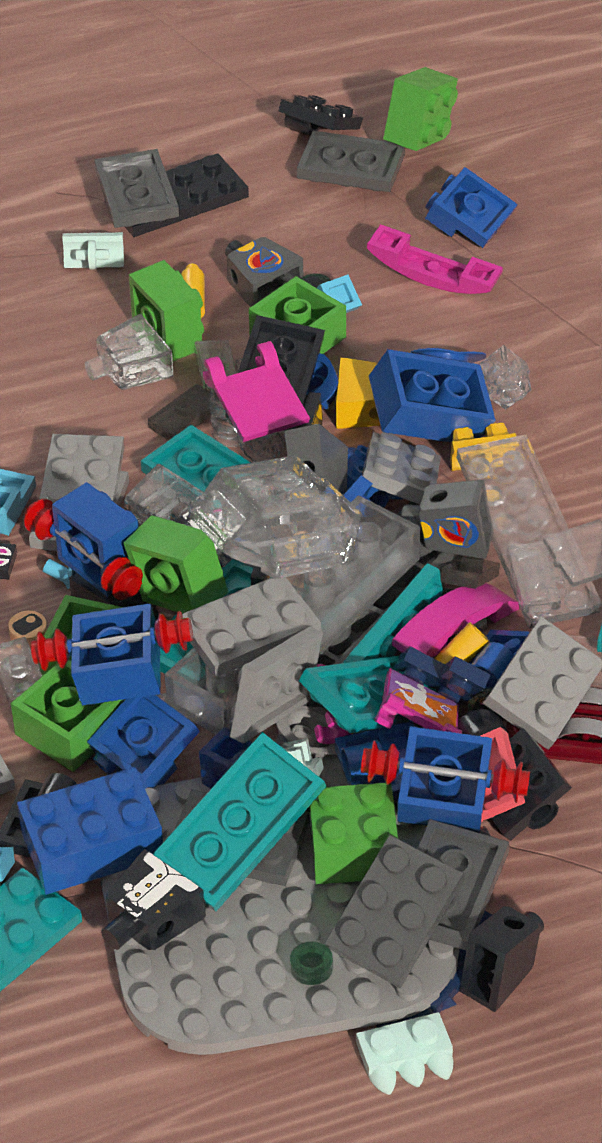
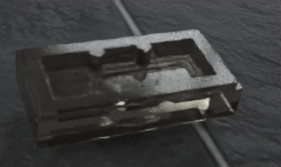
[148,384,222,441]
[441,556,500,589]

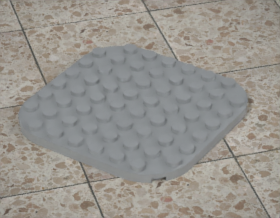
[100,755,459,1055]

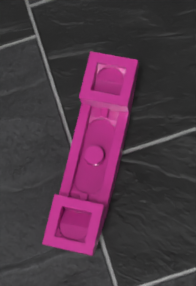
[367,224,503,294]
[392,583,520,658]

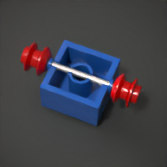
[24,482,143,600]
[31,604,193,706]
[361,726,530,833]

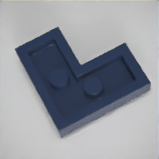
[394,646,490,704]

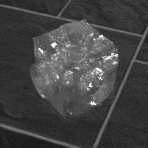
[479,345,531,410]

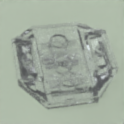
[189,455,362,579]

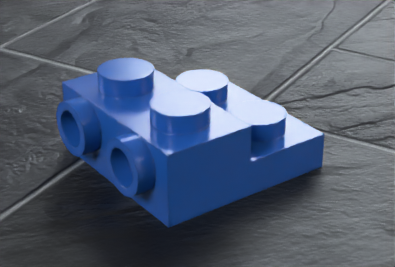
[425,167,518,248]
[87,695,200,789]

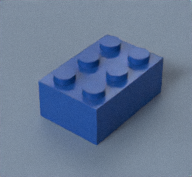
[369,349,496,442]
[17,767,163,895]

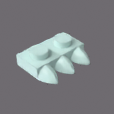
[356,1012,454,1095]

